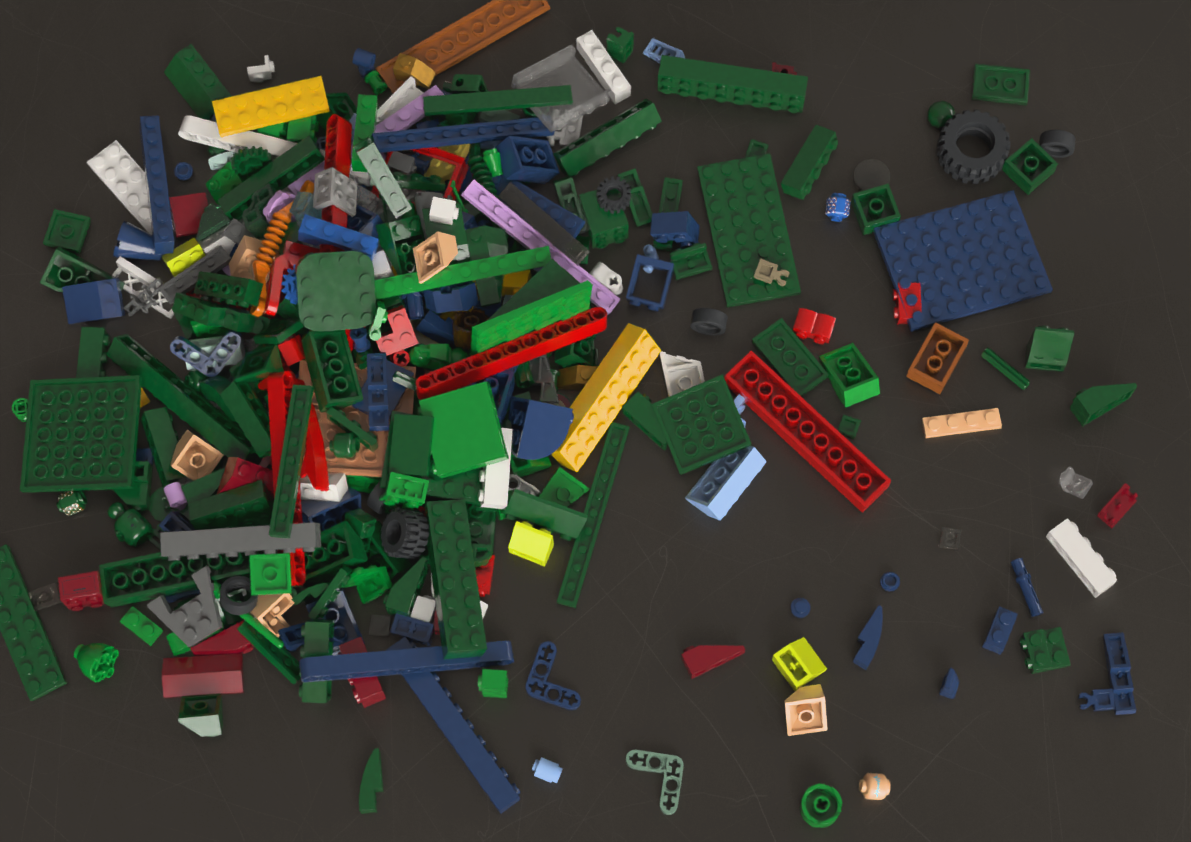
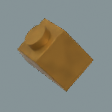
[393,53,436,89]
[557,365,597,391]

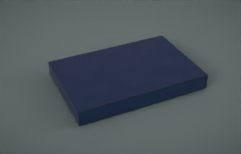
[352,361,414,420]

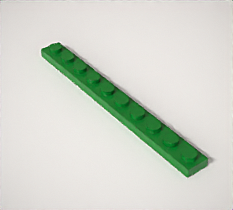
[375,246,551,300]

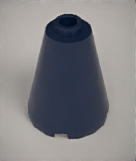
[113,221,164,260]

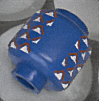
[825,193,850,222]

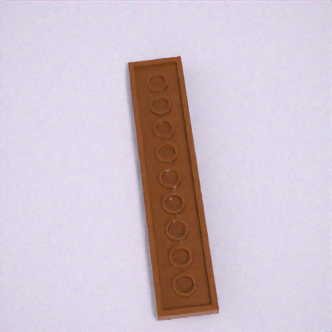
[376,0,550,95]

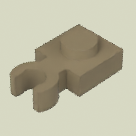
[754,259,789,286]

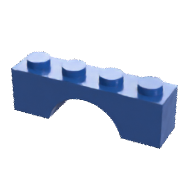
[298,214,379,262]

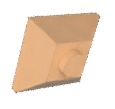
[413,232,458,283]
[170,430,224,481]
[785,684,827,736]

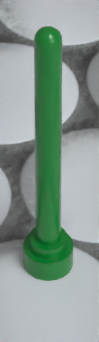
[213,581,284,648]

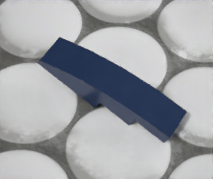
[367,353,389,431]
[1103,633,1136,715]

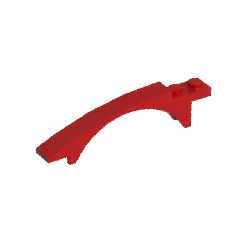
[258,354,329,492]

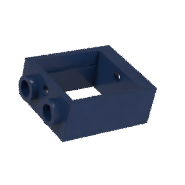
[626,254,675,311]

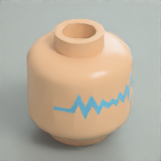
[859,773,890,800]

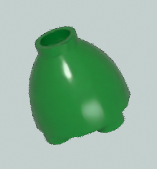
[74,643,119,682]

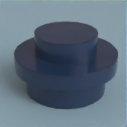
[174,162,193,180]
[880,572,900,591]
[791,598,810,618]

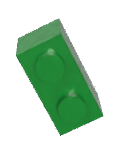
[478,669,508,698]

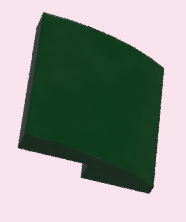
[292,577,334,605]

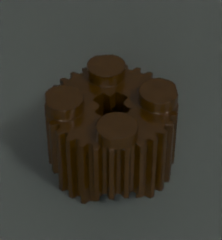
[453,308,489,350]

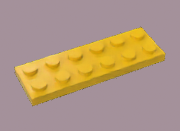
[212,76,330,137]

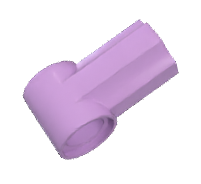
[164,482,188,510]

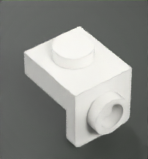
[247,55,275,82]

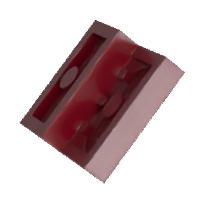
[169,192,213,237]

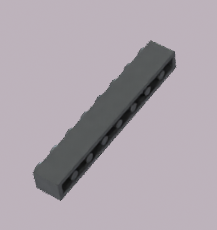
[160,523,321,561]

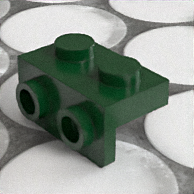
[669,243,712,280]

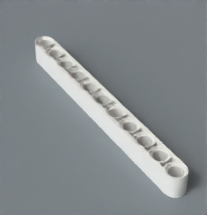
[178,115,370,186]

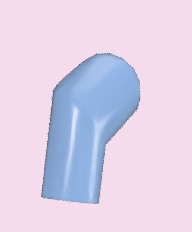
[643,244,659,273]

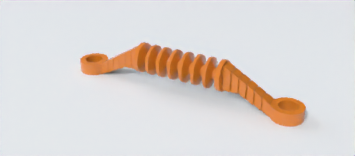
[250,180,314,317]

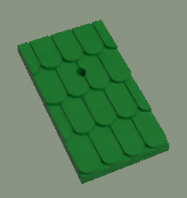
[471,259,593,356]

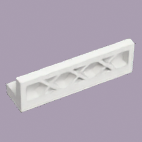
[376,76,424,125]
[112,256,174,319]

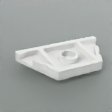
[659,351,705,397]

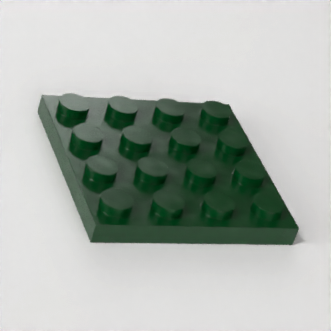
[652,374,752,475]

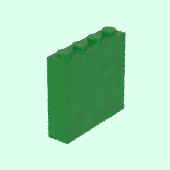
[418,381,509,478]

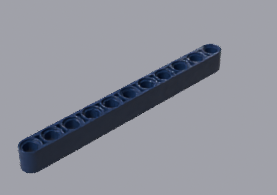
[299,641,514,682]

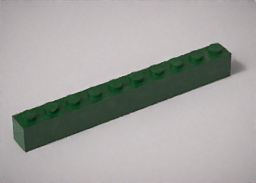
[107,334,258,463]

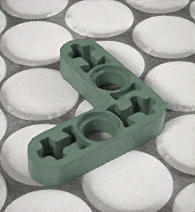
[626,750,684,815]

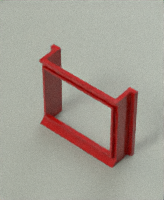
[368,147,469,208]

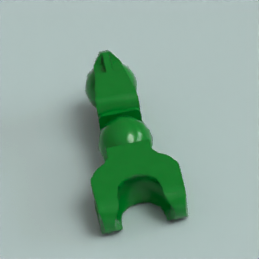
[409,343,471,371]

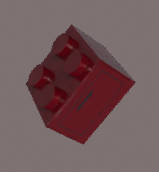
[58,571,104,611]

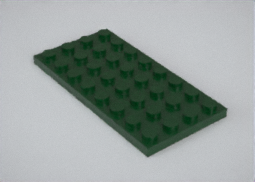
[697,154,801,307]

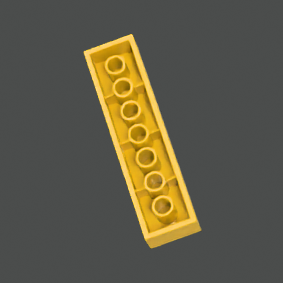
[551,323,661,472]

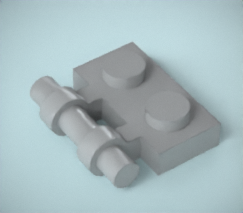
[546,110,583,147]

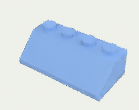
[685,446,767,520]

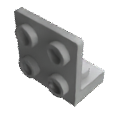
[313,167,357,217]

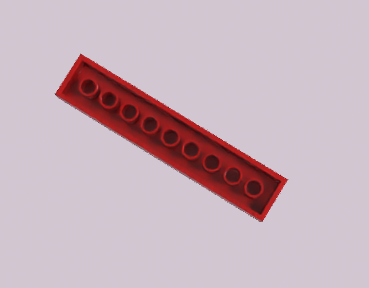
[724,351,891,513]

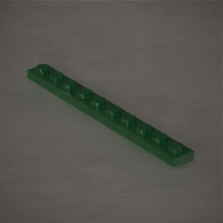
[557,422,630,608]

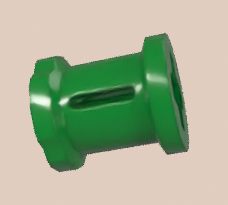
[364,70,388,95]

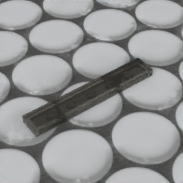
[499,182,590,266]

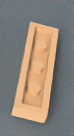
[922,408,1002,438]

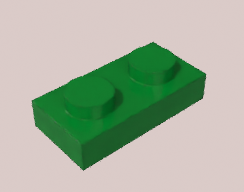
[120,606,163,646]

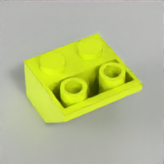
[161,238,216,277]
[508,521,554,567]
[772,637,827,691]

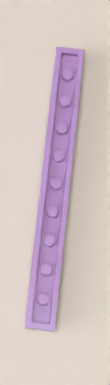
[288,85,444,197]
[461,180,620,315]

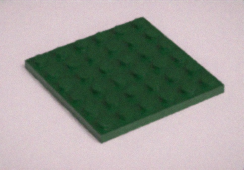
[20,375,142,493]

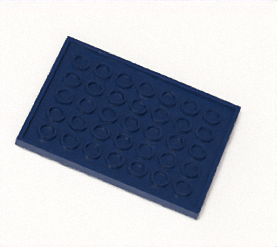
[873,190,1053,331]

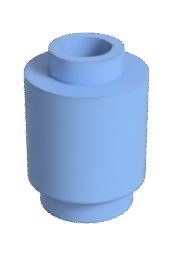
[532,757,563,783]

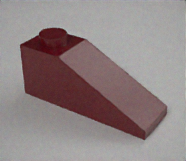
[190,620,254,656]
[681,645,745,679]

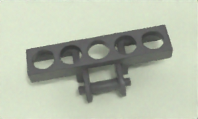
[124,277,164,316]

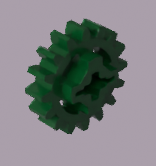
[231,146,272,177]

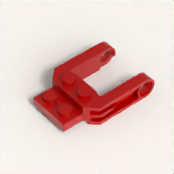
[264,240,320,316]

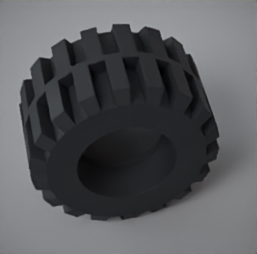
[381,508,429,559]

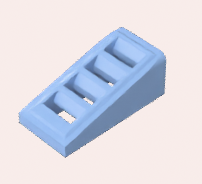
[643,38,685,63]

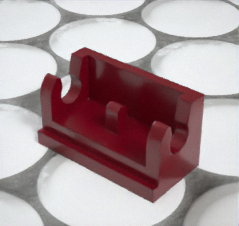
[1097,483,1138,528]

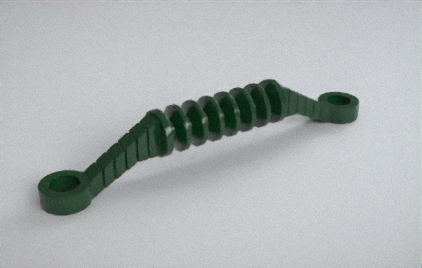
[467,122,521,253]

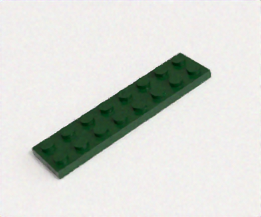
[0,544,68,701]

